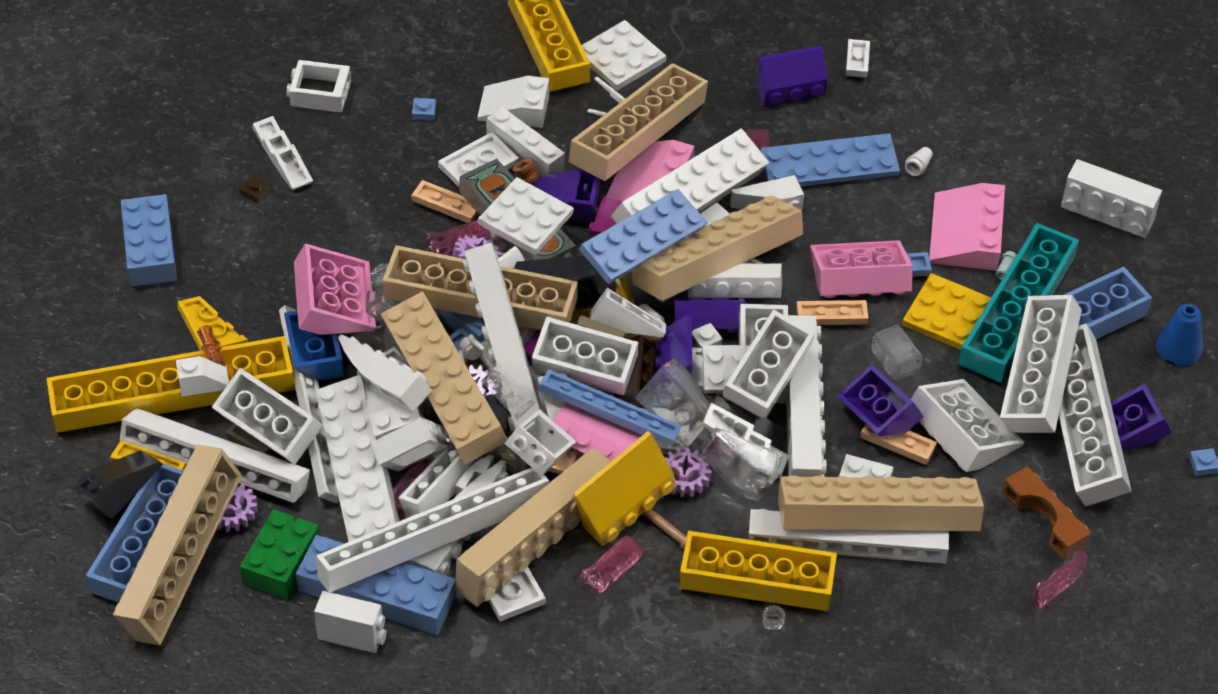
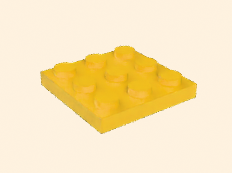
[902,273,991,350]

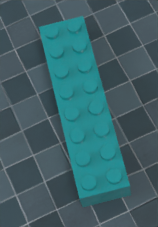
[958,223,1079,383]

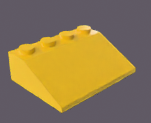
[573,431,676,546]

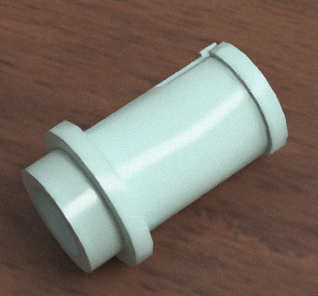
[995,251,1017,280]

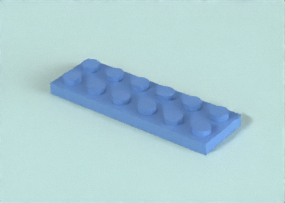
[760,133,900,187]
[579,189,708,284]

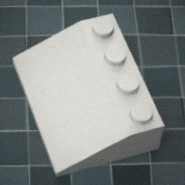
[911,379,1024,472]

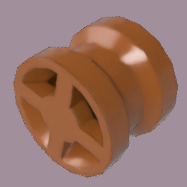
[513,158,541,184]

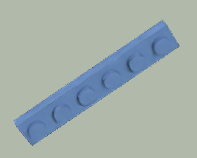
[538,369,681,447]

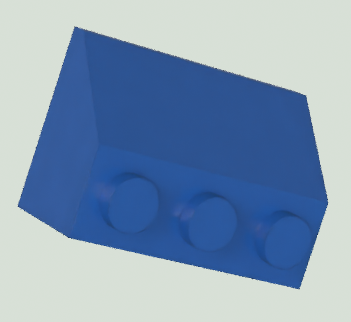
[284,311,344,381]

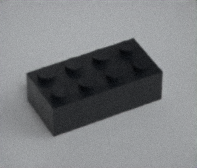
[514,256,617,309]

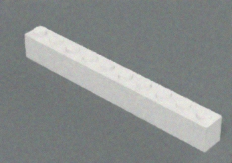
[316,467,549,593]

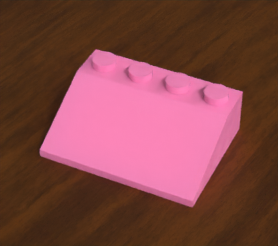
[605,140,694,201]
[929,183,1005,271]
[810,240,913,298]
[294,244,376,335]
[550,382,657,461]

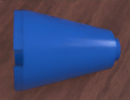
[1156,304,1203,367]

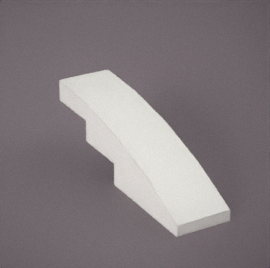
[252,116,313,191]
[702,403,789,478]

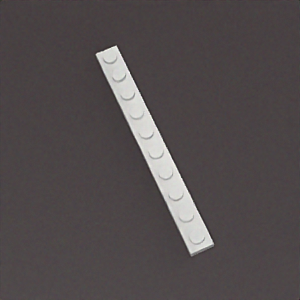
[279,305,340,503]

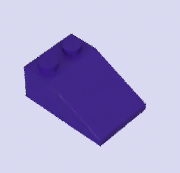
[1111,384,1172,450]

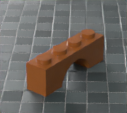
[1002,466,1091,561]

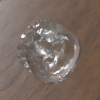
[762,605,785,631]

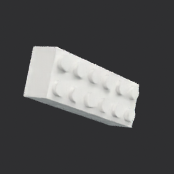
[1000,295,1082,433]

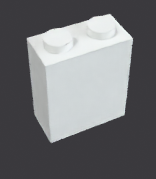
[314,591,386,653]

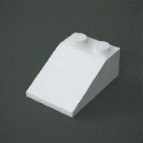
[477,76,549,128]
[365,382,425,439]

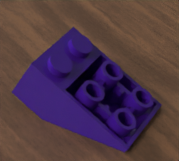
[532,169,600,223]

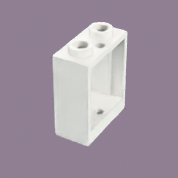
[286,60,351,113]
[505,409,576,476]
[371,417,449,472]

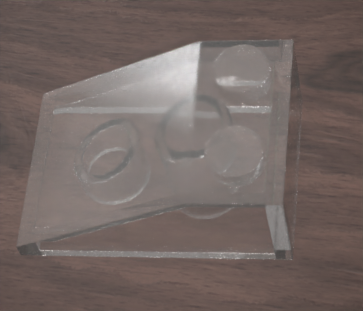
[635,358,709,448]
[698,426,783,502]

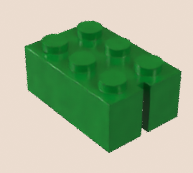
[240,509,320,599]

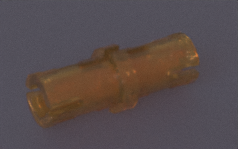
[197,325,226,366]

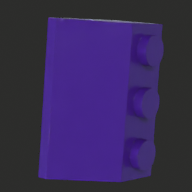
[756,46,828,106]
[673,297,745,333]
[655,315,693,399]
[837,364,924,437]

